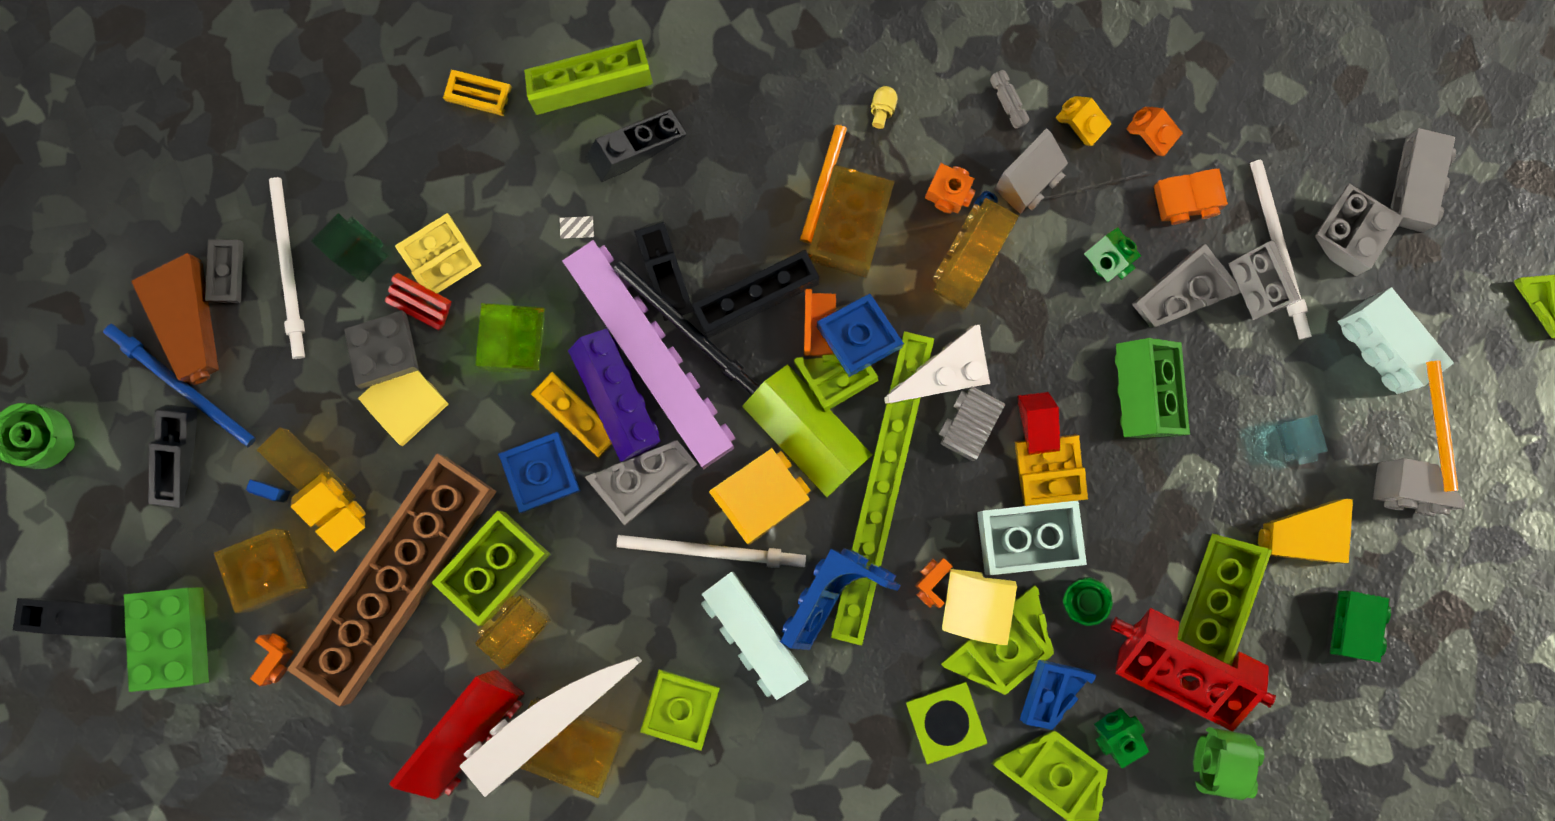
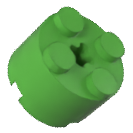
[0,403,75,469]
[1193,727,1264,800]

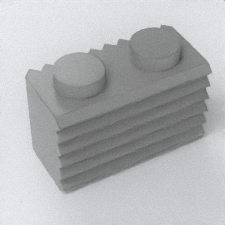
[939,386,1005,461]

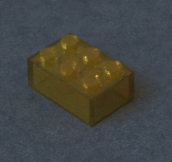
[808,165,895,278]
[932,198,1019,309]
[520,697,626,798]

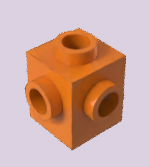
[925,163,976,214]

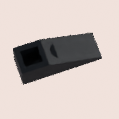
[586,109,686,182]
[13,598,126,638]

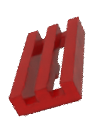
[385,273,452,331]

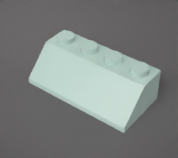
[701,572,809,700]

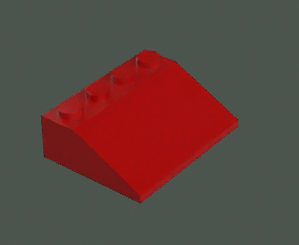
[389,670,525,800]

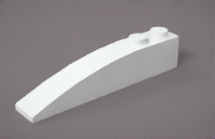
[459,656,642,797]

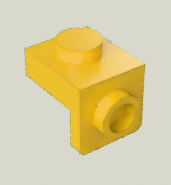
[1056,96,1112,146]

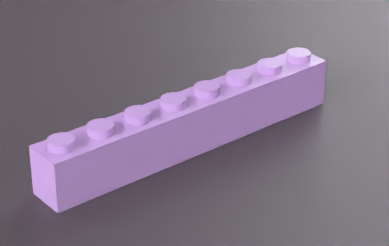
[562,240,736,469]

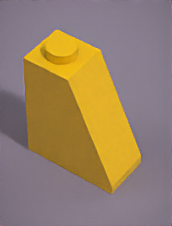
[1258,499,1353,563]

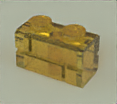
[475,595,551,669]

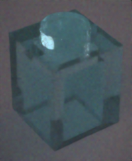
[1276,414,1328,465]

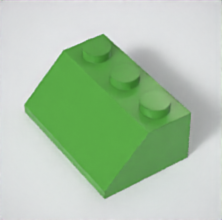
[1115,338,1190,438]

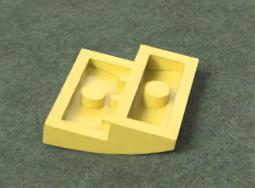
[395,213,482,293]
[358,370,449,447]
[942,569,1017,646]

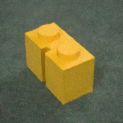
[290,473,366,552]

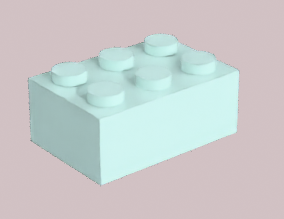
[1337,287,1454,394]
[977,500,1087,575]

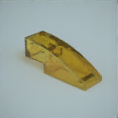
[257,427,356,502]

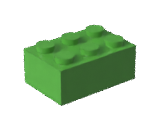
[124,587,209,692]

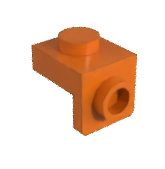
[1126,107,1183,156]
[915,558,953,608]
[250,633,294,686]

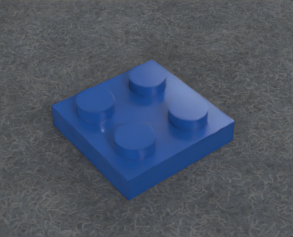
[816,294,904,377]
[498,432,580,513]

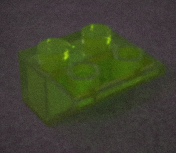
[475,303,545,373]

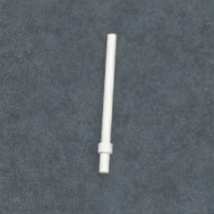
[1250,160,1312,340]
[269,177,305,359]
[617,535,806,568]

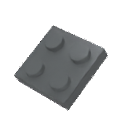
[344,310,419,389]

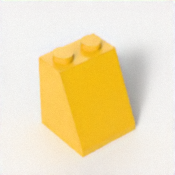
[709,448,811,545]

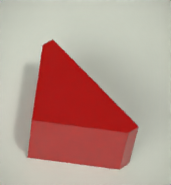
[1017,392,1060,455]

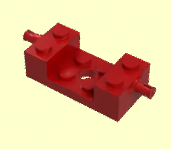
[1110,608,1276,731]

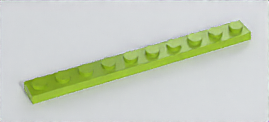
[831,331,934,646]

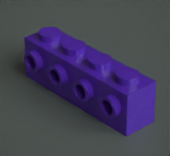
[568,328,661,462]

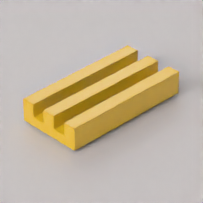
[443,69,512,116]

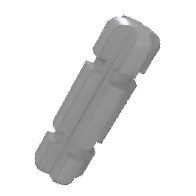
[990,70,1029,129]

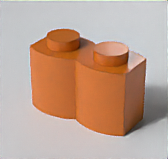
[1153,169,1228,225]

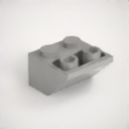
[1315,183,1403,276]
[1228,240,1301,320]
[1373,458,1465,516]

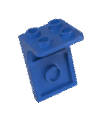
[780,548,901,650]

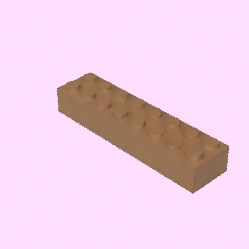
[287,454,497,707]

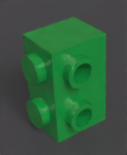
[1330,591,1391,663]

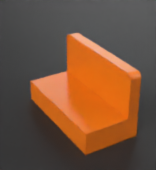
[804,289,836,357]

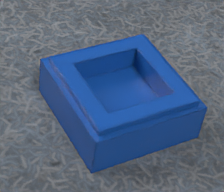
[246,479,290,502]

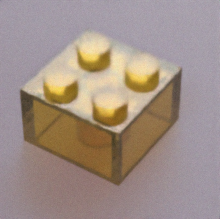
[214,529,309,613]

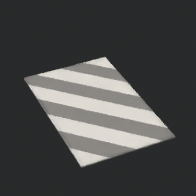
[560,216,594,239]

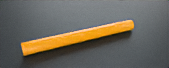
[800,125,847,244]
[1426,361,1459,492]

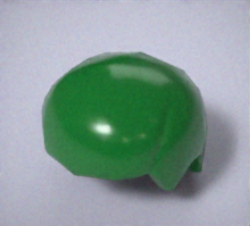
[1063,577,1113,626]

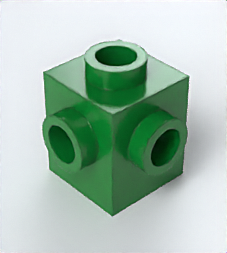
[1084,227,1141,282]
[1094,708,1149,768]

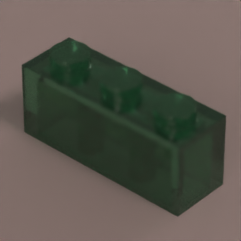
[311,213,388,282]

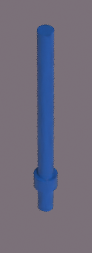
[103,324,256,448]

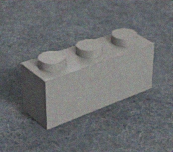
[1390,128,1456,233]

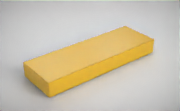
[531,372,612,458]

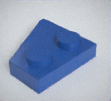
[1020,659,1096,730]

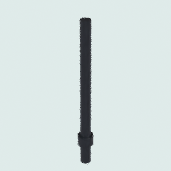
[613,260,760,395]

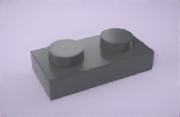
[205,240,244,303]

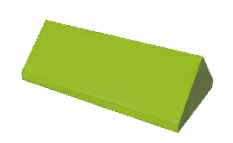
[524,39,653,115]
[742,364,872,497]
[1177,533,1272,666]

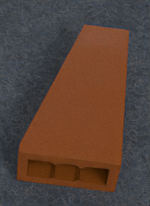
[131,253,219,385]

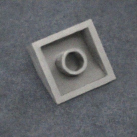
[994,128,1068,214]

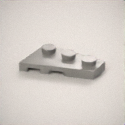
[1132,244,1241,328]
[585,440,698,526]

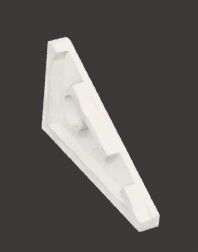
[884,325,990,404]

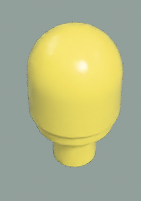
[871,86,898,129]

